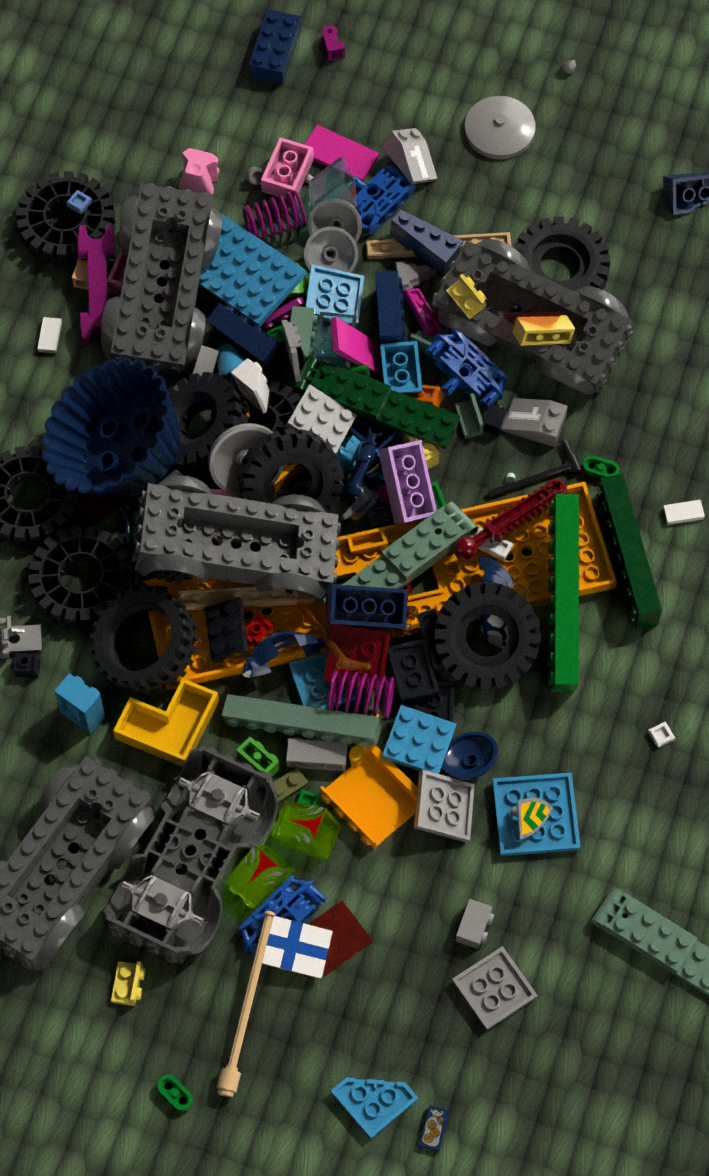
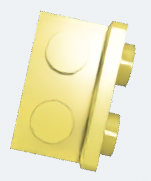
[446,274,487,319]
[111,961,146,1006]

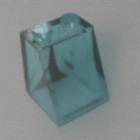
[307,157,357,212]

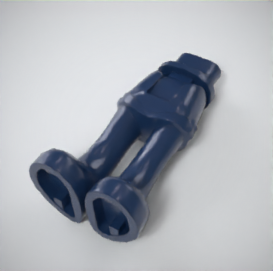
[343,432,377,497]

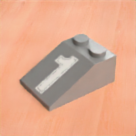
[382,128,437,184]
[502,398,568,447]

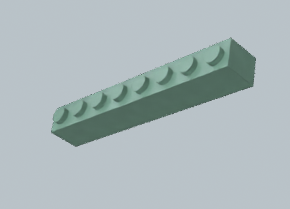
[222,694,381,747]

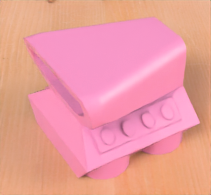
[179,148,219,195]

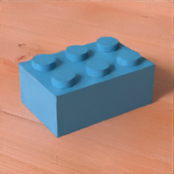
[54,673,105,735]

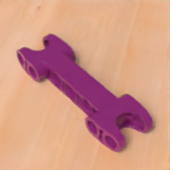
[78,225,115,346]

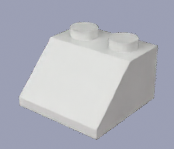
[231,358,269,413]

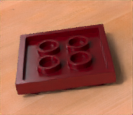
[323,624,391,690]

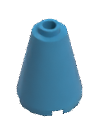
[217,344,245,392]

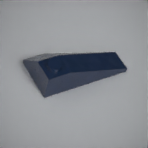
[663,172,709,215]

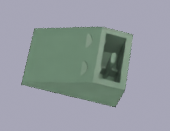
[290,306,318,366]

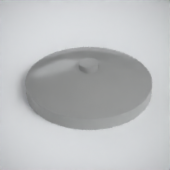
[465,96,535,159]
[208,423,284,496]

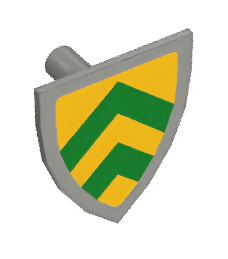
[510,797,553,840]

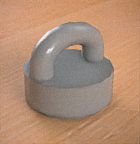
[246,167,264,185]

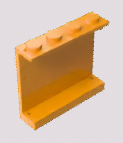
[320,746,418,849]

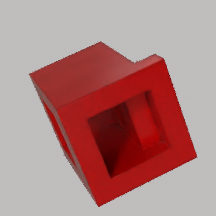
[246,613,274,646]

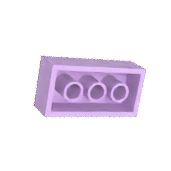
[378,440,437,524]

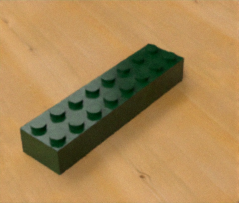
[596,473,662,630]

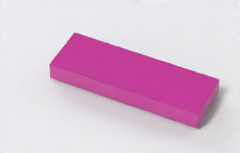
[403,288,443,336]

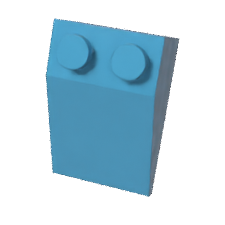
[380,341,422,394]

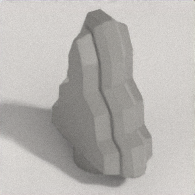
[395,261,437,293]

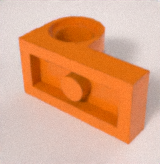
[404,385,444,407]

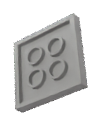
[285,384,357,454]
[414,770,475,842]
[452,946,538,1031]

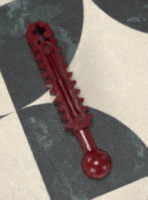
[453,479,567,561]

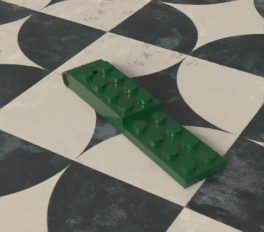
[292,357,460,450]

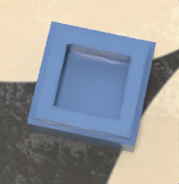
[66,190,92,214]

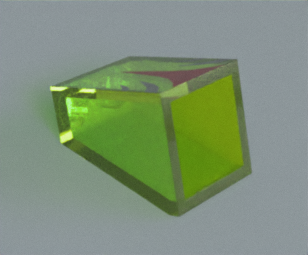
[271,800,342,861]
[225,845,296,909]

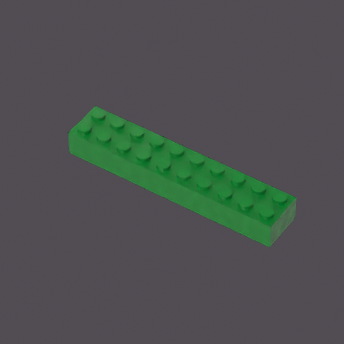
[547,494,579,692]

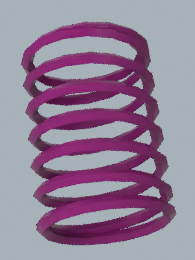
[242,189,307,241]
[327,668,395,719]

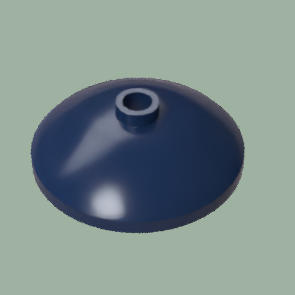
[442,732,499,780]

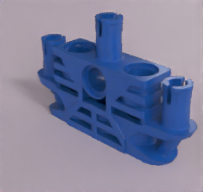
[348,162,416,235]
[425,329,507,410]
[238,875,327,956]

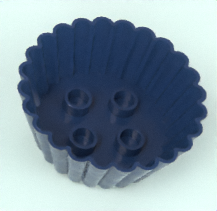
[41,357,181,498]

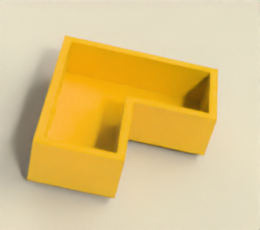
[113,678,219,767]

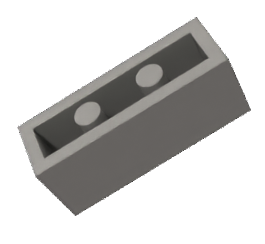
[286,737,348,771]

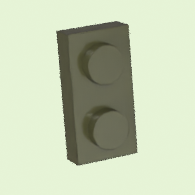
[273,767,309,804]

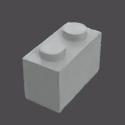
[456,899,495,949]

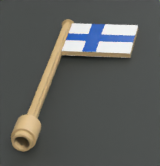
[216,911,333,1098]

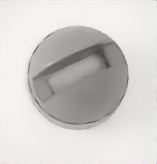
[561,60,576,74]

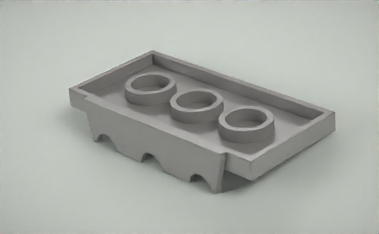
[281,320,303,383]

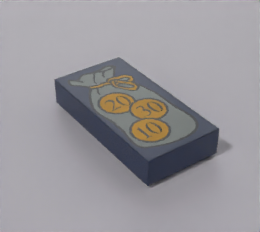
[419,1105,450,1152]

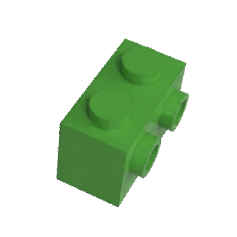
[236,737,279,778]

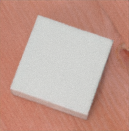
[648,721,675,749]

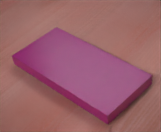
[304,125,379,181]
[330,317,382,377]

